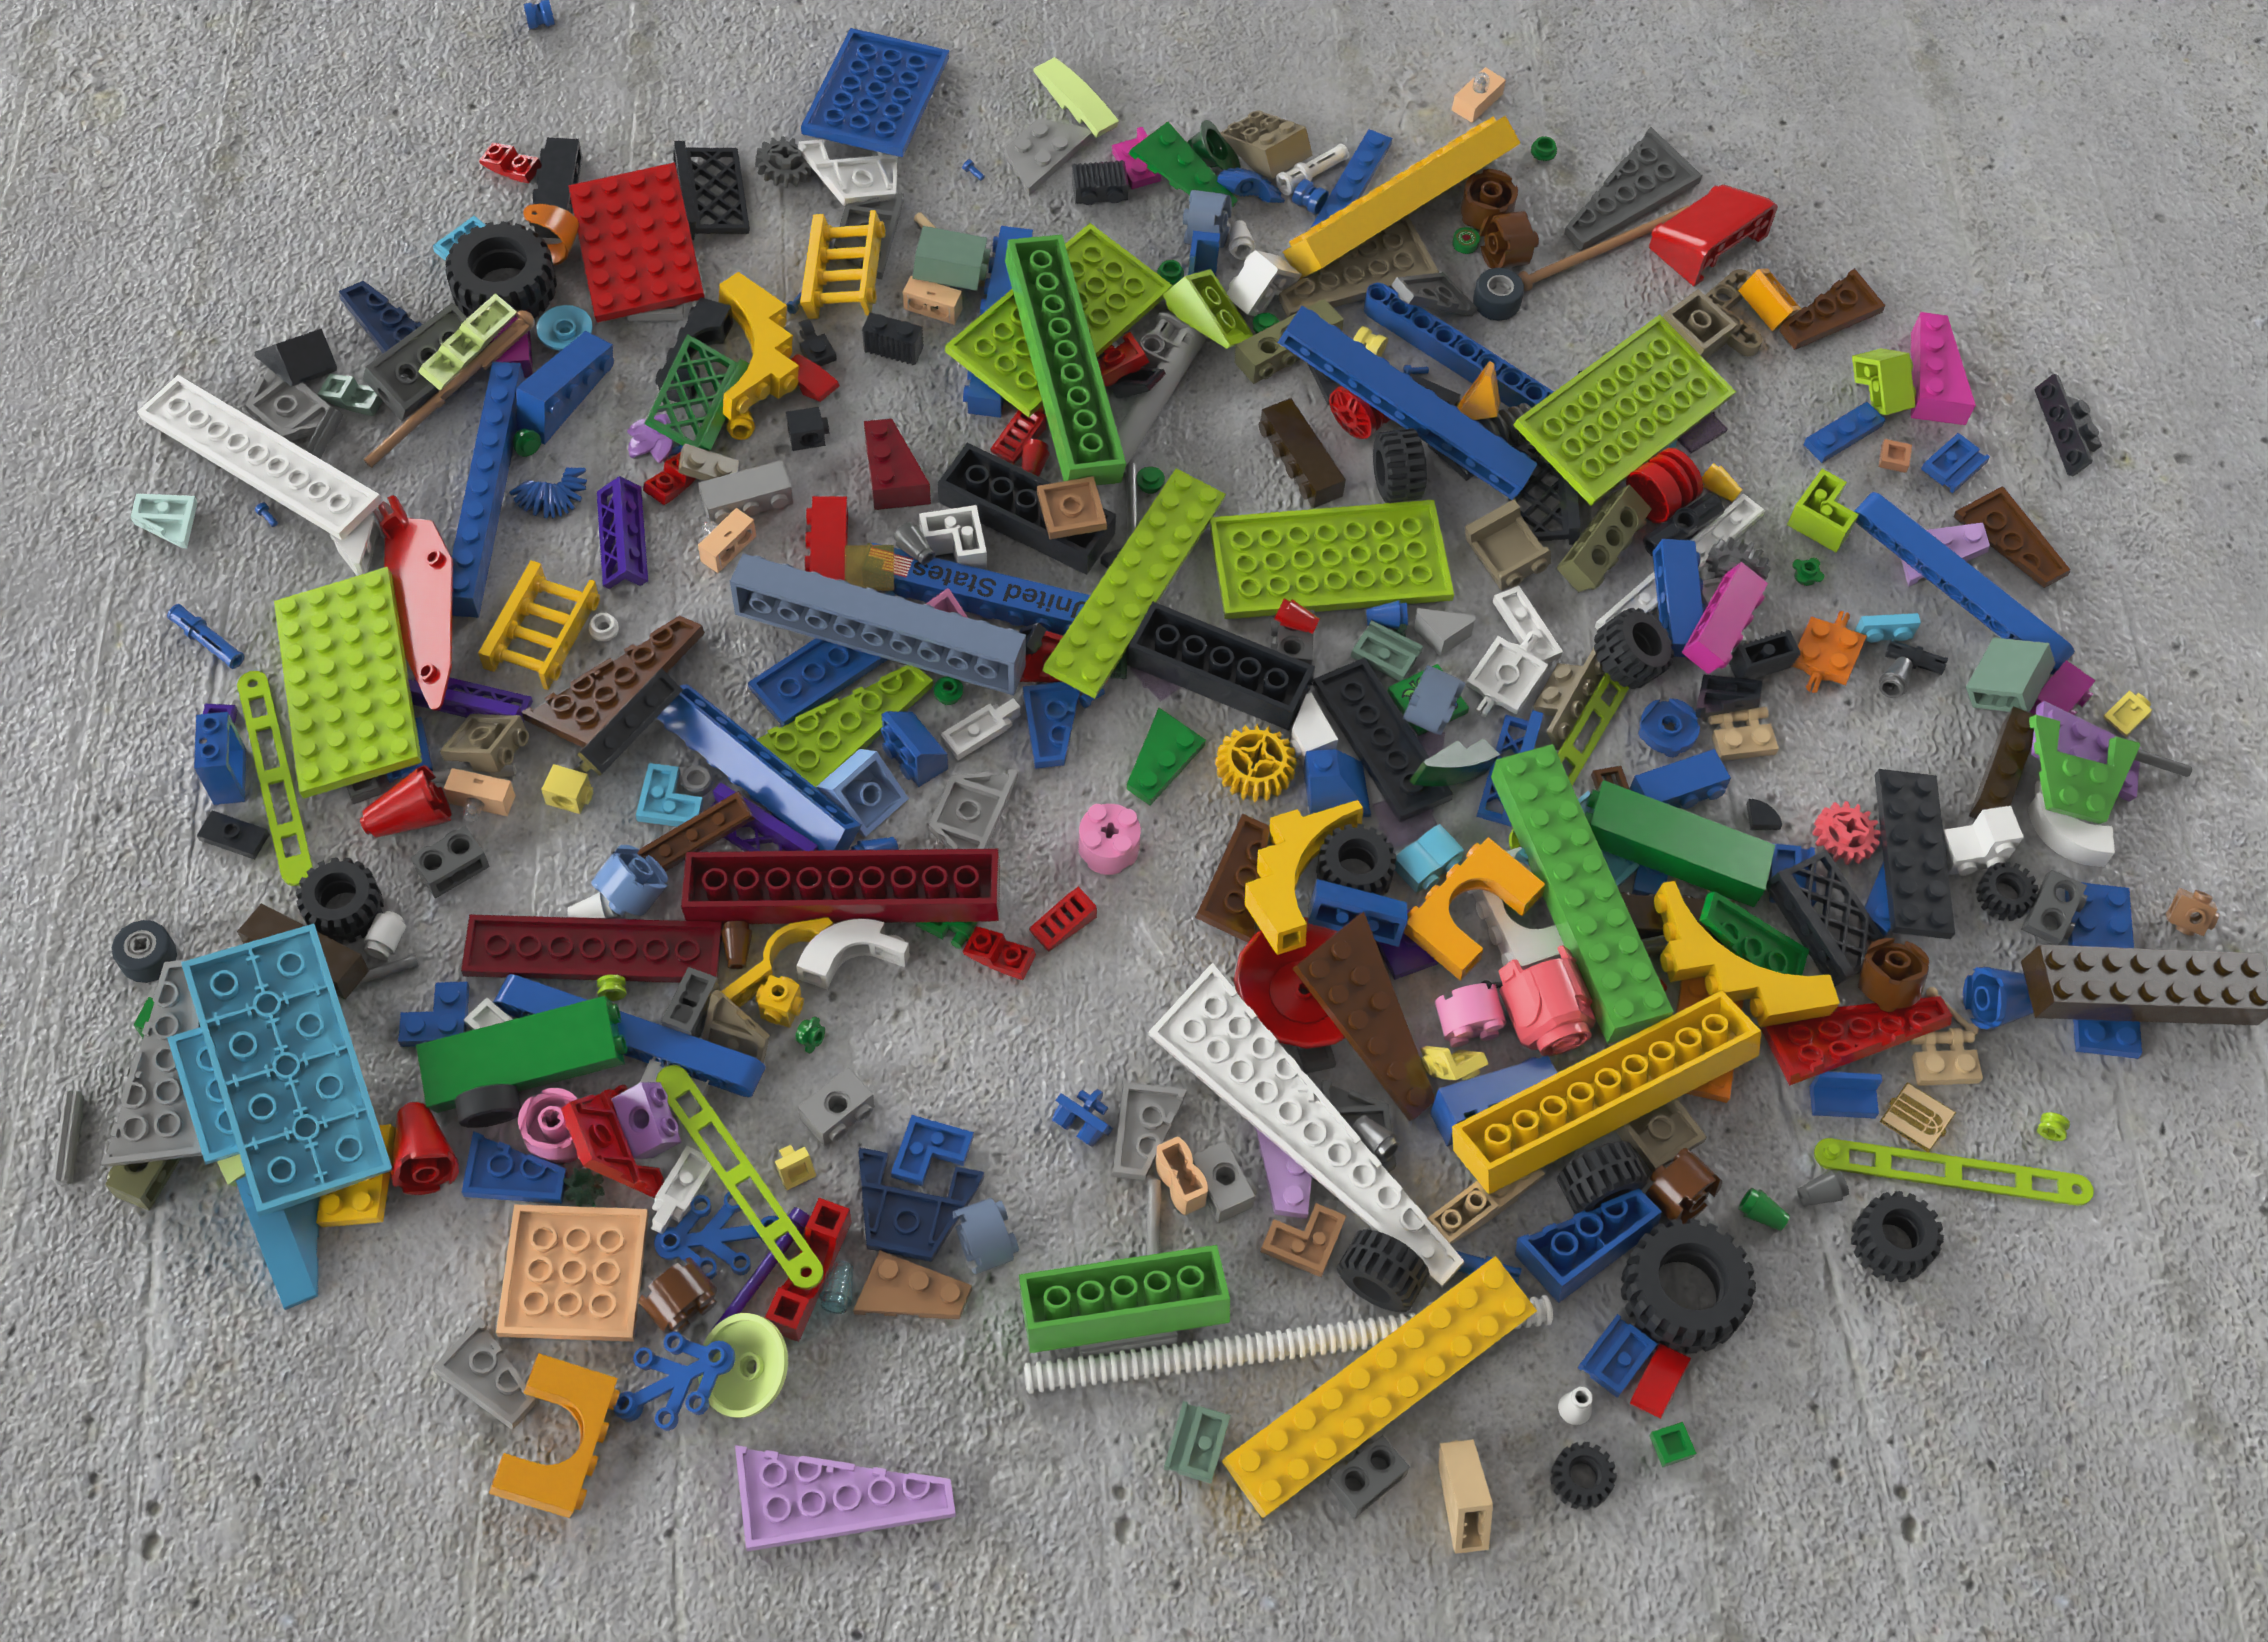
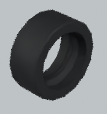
[455,1084,521,1128]

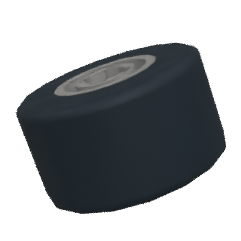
[1473,268,1524,321]
[111,920,177,983]

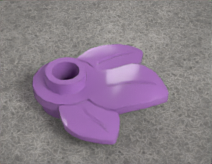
[627,414,674,463]

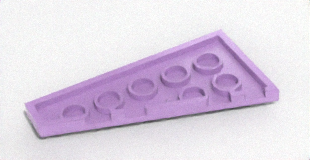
[735,1445,956,1552]

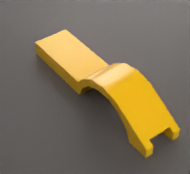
[721,917,833,1008]

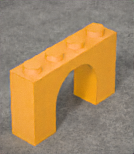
[1404,837,1545,981]
[488,1353,620,1518]

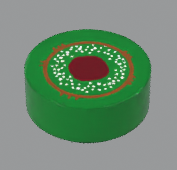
[1452,227,1480,254]

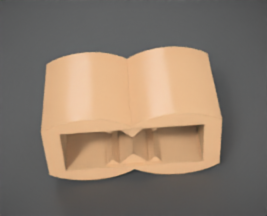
[1155,1136,1208,1215]

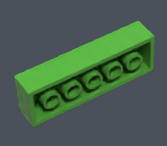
[1019,1245,1230,1353]

